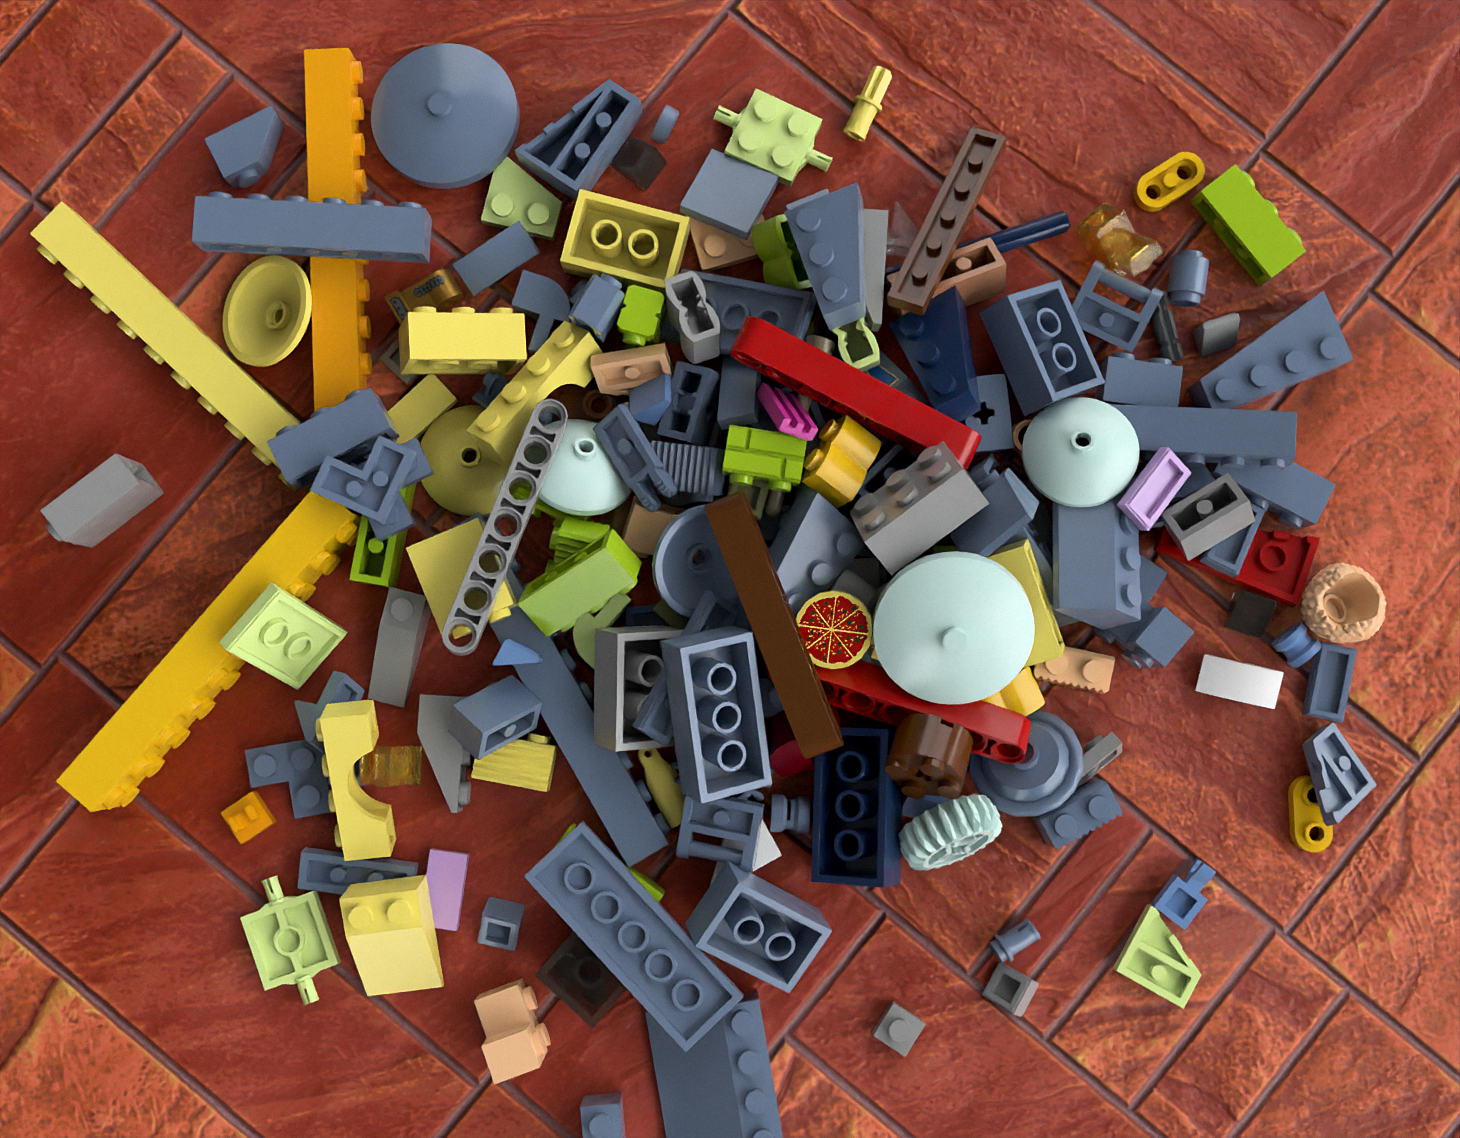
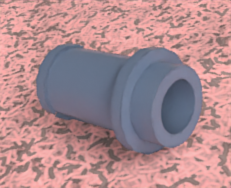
[989,918,1041,963]

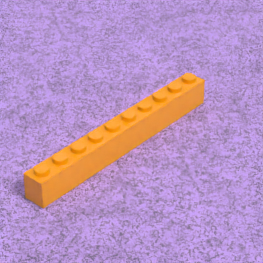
[304,48,372,412]

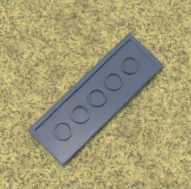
[524,821,744,1052]

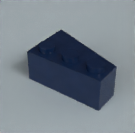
[889,285,981,422]

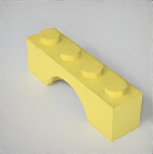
[466,321,603,469]
[316,699,396,861]

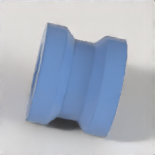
[1271,622,1322,669]

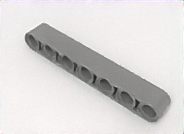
[442,399,568,656]

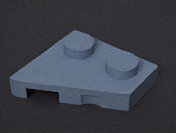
[1302,722,1377,826]

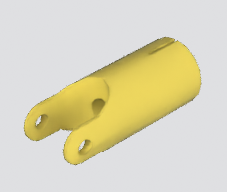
[637,748,685,829]

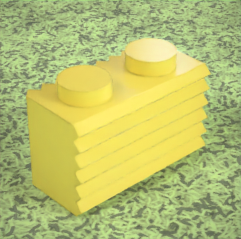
[471,733,558,792]

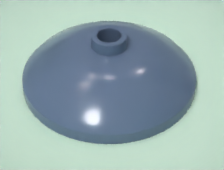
[652,505,740,618]

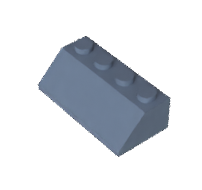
[1053,476,1142,630]

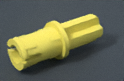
[843,66,892,141]

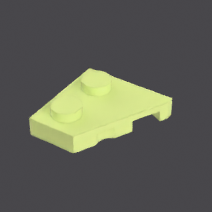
[481,157,563,241]

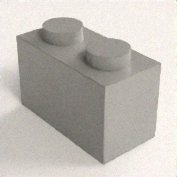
[1161,473,1255,561]

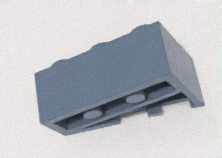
[514,79,643,201]

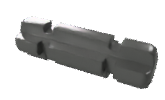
[1150,290,1183,363]

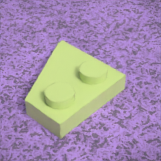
[1113,904,1202,1009]

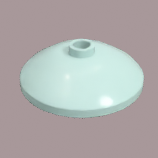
[1022,397,1139,508]
[524,419,632,516]

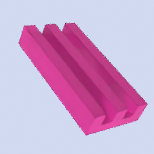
[756,383,818,441]

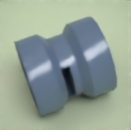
[770,794,810,834]

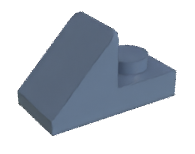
[294,671,365,754]

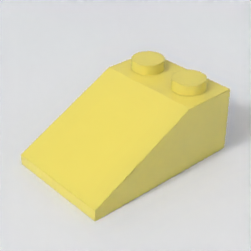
[339,875,444,996]

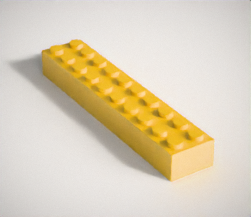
[56,491,362,812]

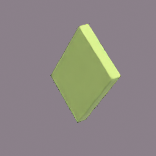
[219,582,348,690]

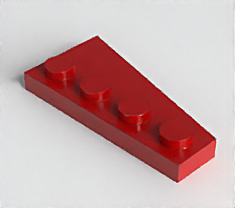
[1153,526,1320,608]

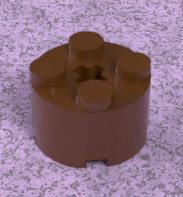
[885,713,973,799]

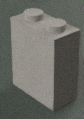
[40,453,164,548]

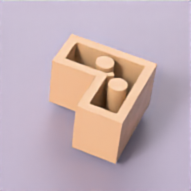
[474,978,551,1084]

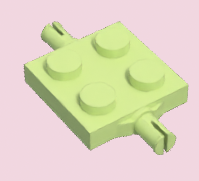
[713,89,833,187]
[240,875,341,1005]

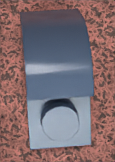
[511,270,572,356]

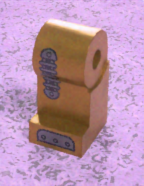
[384,269,463,325]

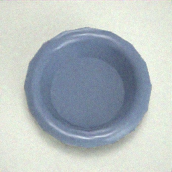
[970,709,1083,817]

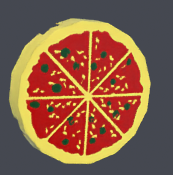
[796,590,873,669]

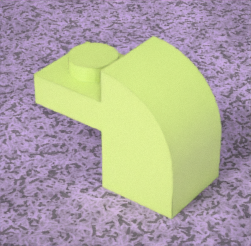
[573,593,633,670]

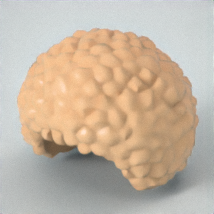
[1300,563,1387,643]

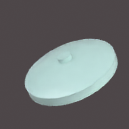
[873,551,1035,705]

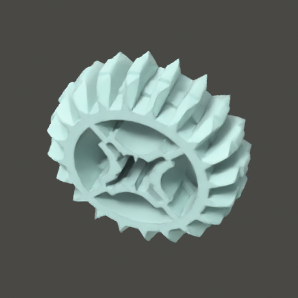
[898,794,1003,871]

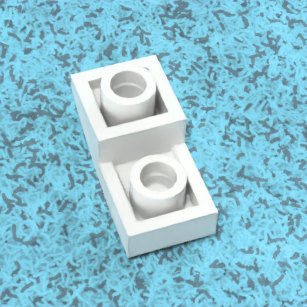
[1195,654,1284,709]

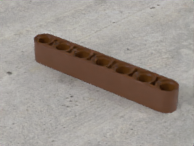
[705,490,844,760]

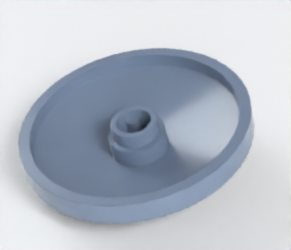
[371,43,520,189]

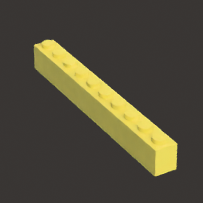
[30,201,313,492]

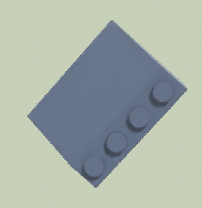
[645,991,783,1138]

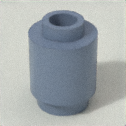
[1167,250,1209,307]

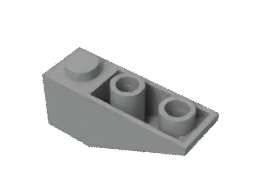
[417,694,473,813]

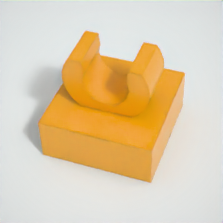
[221,790,277,844]

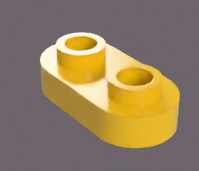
[1133,152,1205,212]
[1288,775,1333,852]

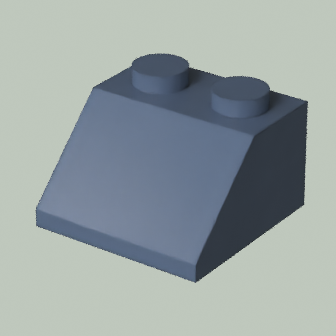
[949,467,1039,557]

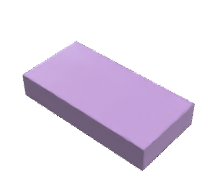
[1117,447,1191,531]
[426,848,470,931]

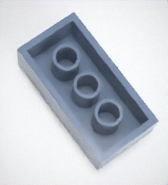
[661,625,772,804]

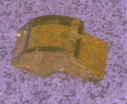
[1075,203,1163,276]
[360,744,423,787]

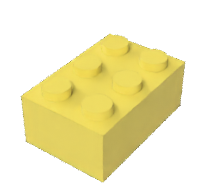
[560,189,690,299]
[399,306,527,374]

